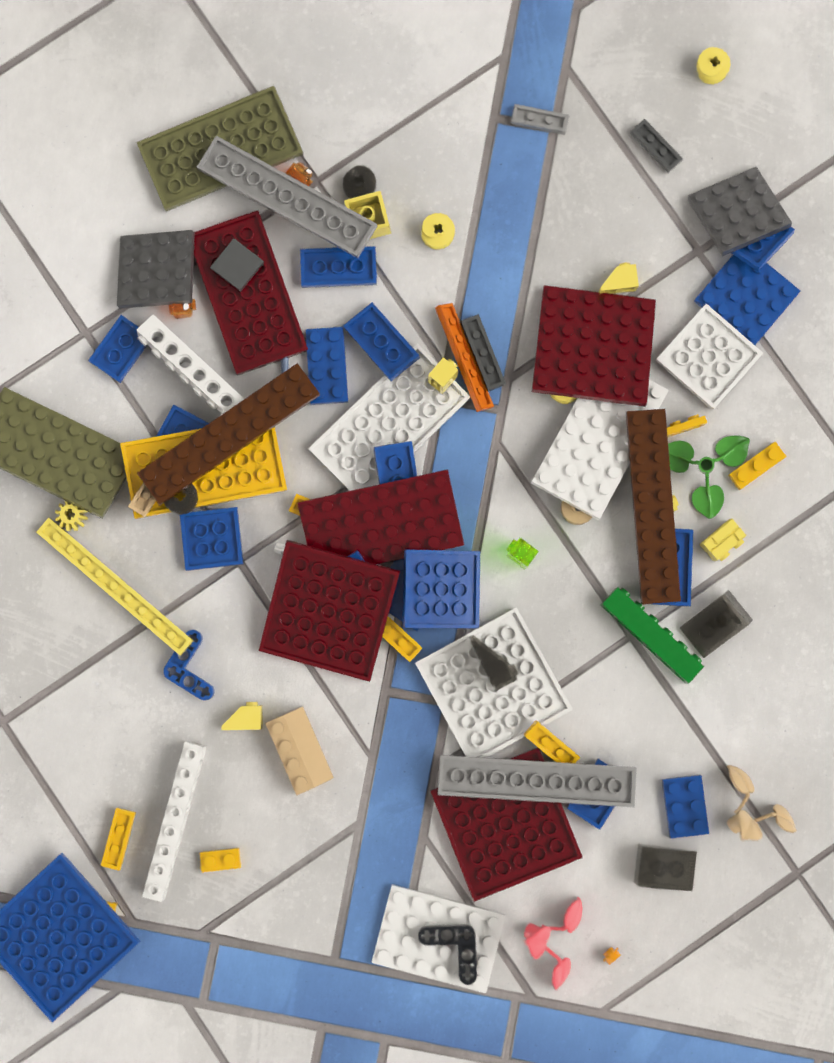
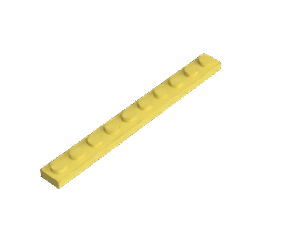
[36,518,194,655]

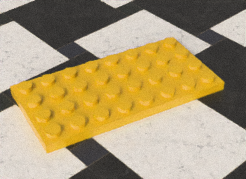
[120,427,287,519]

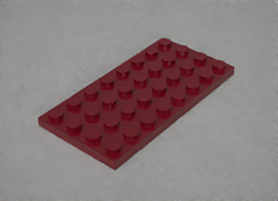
[194,210,308,376]
[297,469,465,564]

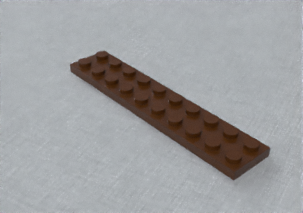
[137,363,320,505]
[626,409,681,604]

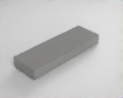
[511,104,569,135]

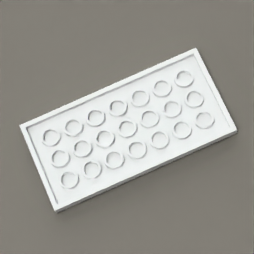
[308,343,471,491]
[531,380,669,520]

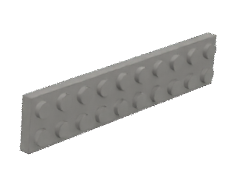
[197,136,377,258]
[438,755,636,807]

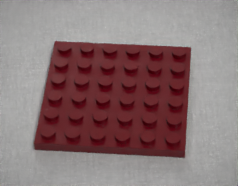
[531,285,656,407]
[259,540,400,682]
[430,747,583,902]

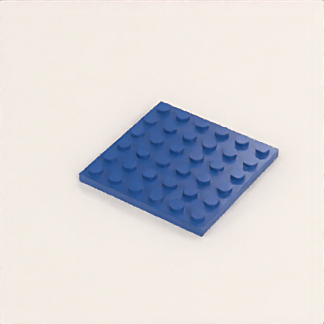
[0,853,140,1023]

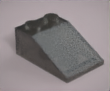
[680,590,753,658]
[469,635,519,691]
[634,844,697,891]

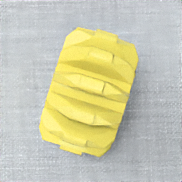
[55,501,88,531]

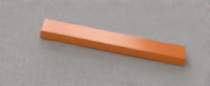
[435,303,494,412]

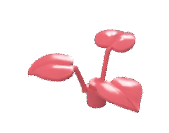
[524,897,582,990]

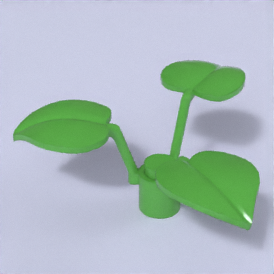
[668,435,750,519]

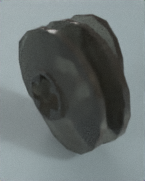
[343,165,376,199]
[164,484,198,515]

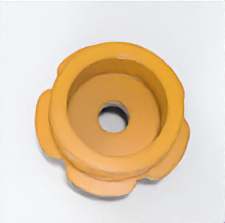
[603,947,621,965]

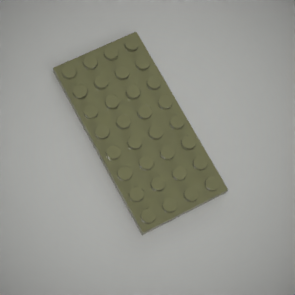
[136,86,304,212]
[0,387,127,519]

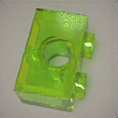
[506,538,539,570]

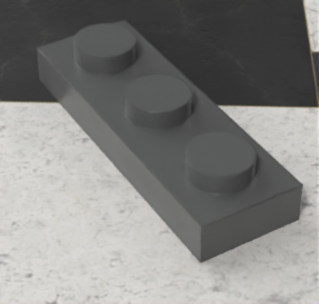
[630,119,683,173]

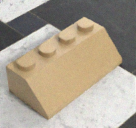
[265,707,334,796]

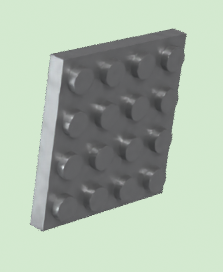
[688,167,792,256]
[117,230,195,309]

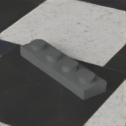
[461,314,506,392]

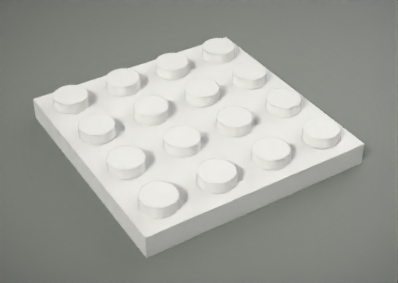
[655,304,763,410]

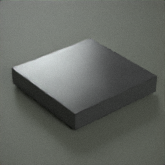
[210,239,264,292]

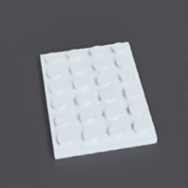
[372,884,506,993]

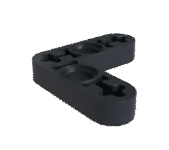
[418,924,477,985]

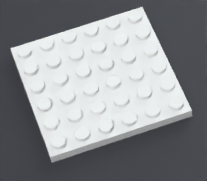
[415,607,573,758]

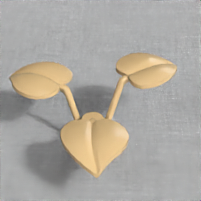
[726,765,797,841]

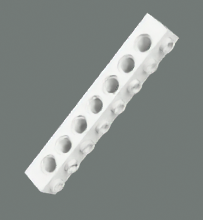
[137,315,244,416]
[142,741,207,902]

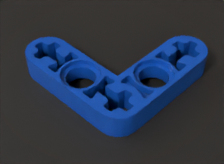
[163,630,215,700]

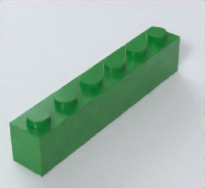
[600,587,704,684]

